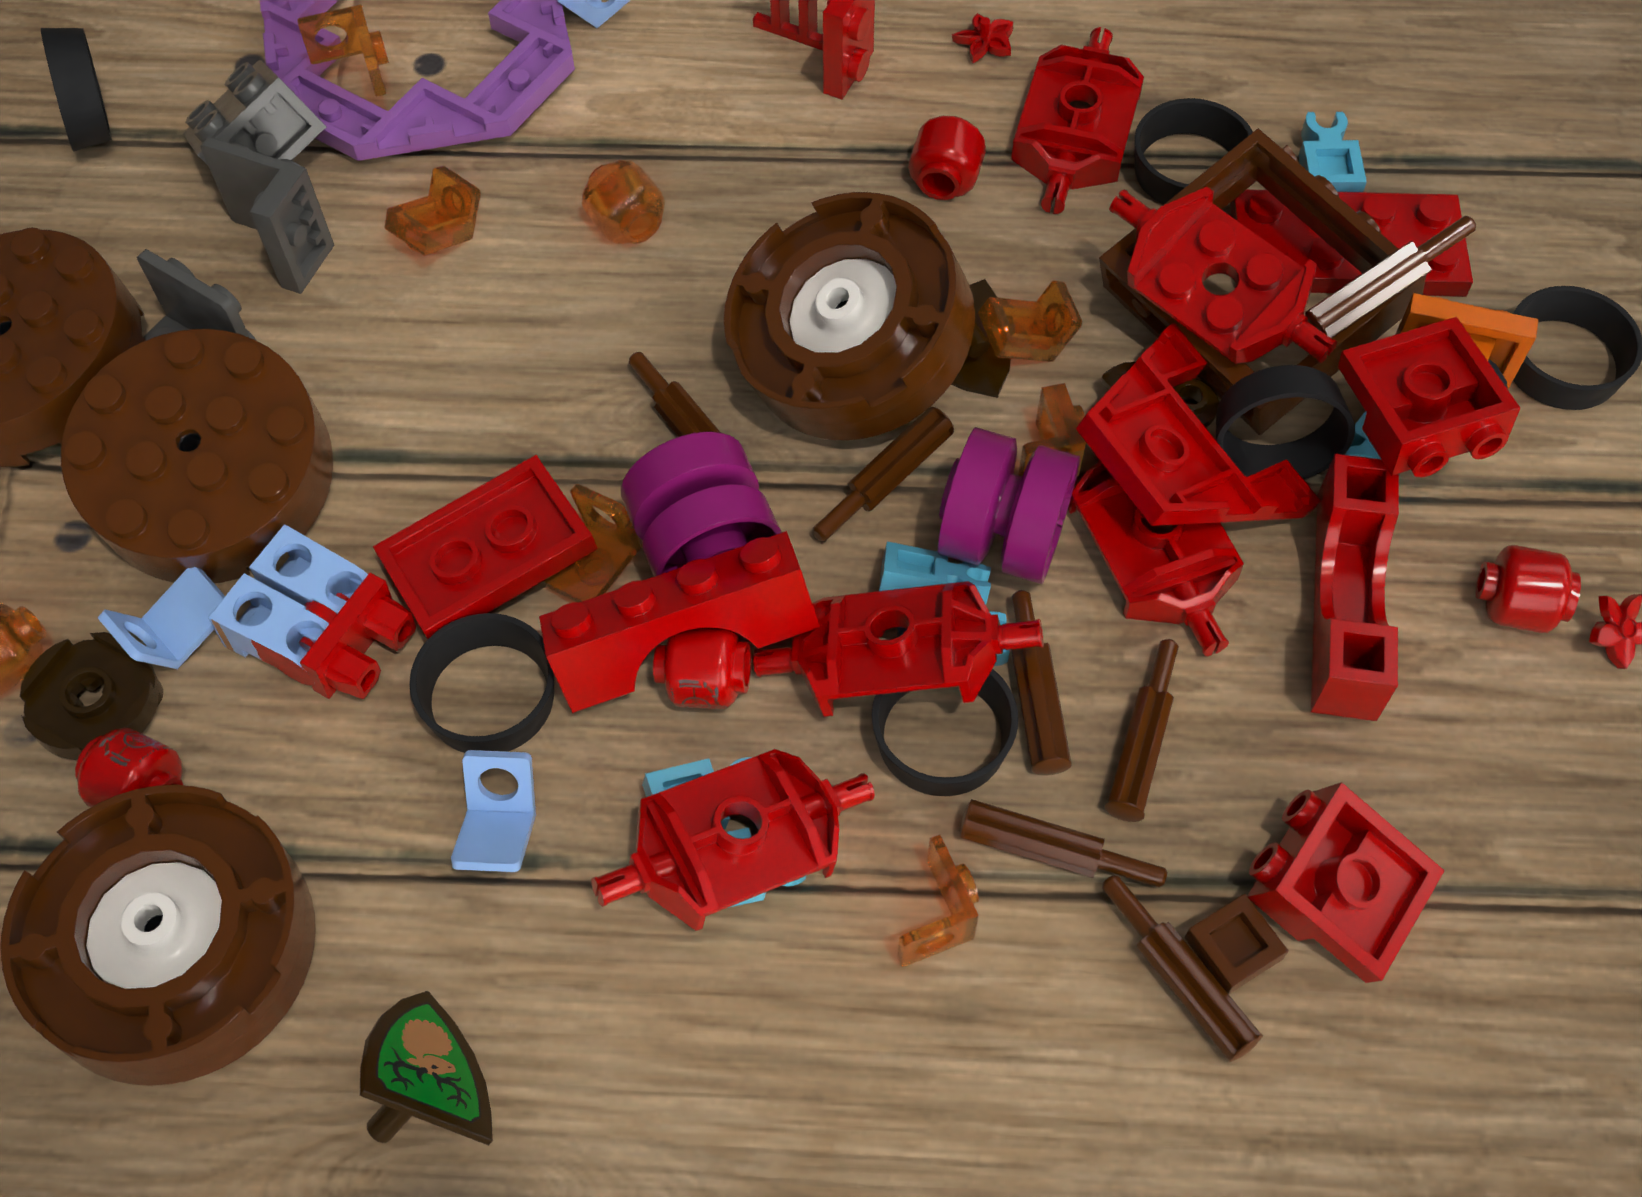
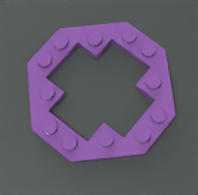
[260,0,575,161]

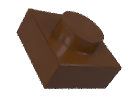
[1184,893,1289,994]

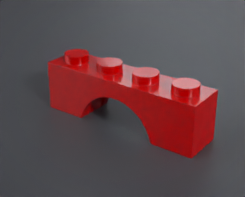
[1311,454,1399,721]
[539,531,820,713]

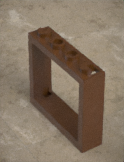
[1099,128,1426,436]

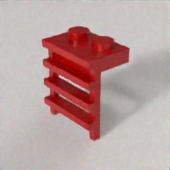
[753,0,875,100]

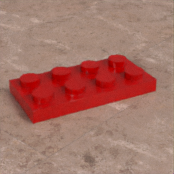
[1230,189,1473,297]

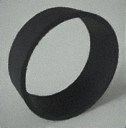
[41,28,112,152]
[1135,98,1253,205]
[1513,286,1642,410]
[1216,365,1355,480]
[409,613,554,753]
[872,669,1018,796]

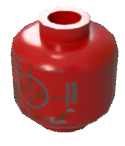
[653,628,751,709]
[75,728,183,808]

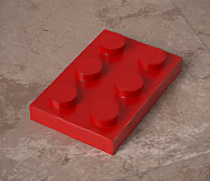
[373,455,598,639]

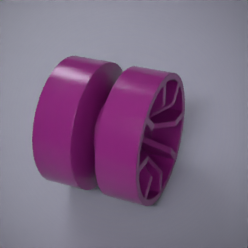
[938,427,1080,584]
[621,432,782,576]

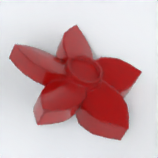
[952,13,1014,63]
[1589,594,1642,669]

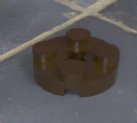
[20,632,164,760]

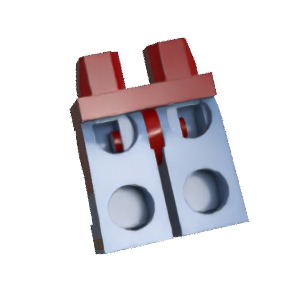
[208,524,416,699]

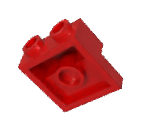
[1338,316,1520,478]
[1247,782,1445,983]

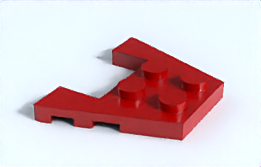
[1076,323,1321,526]

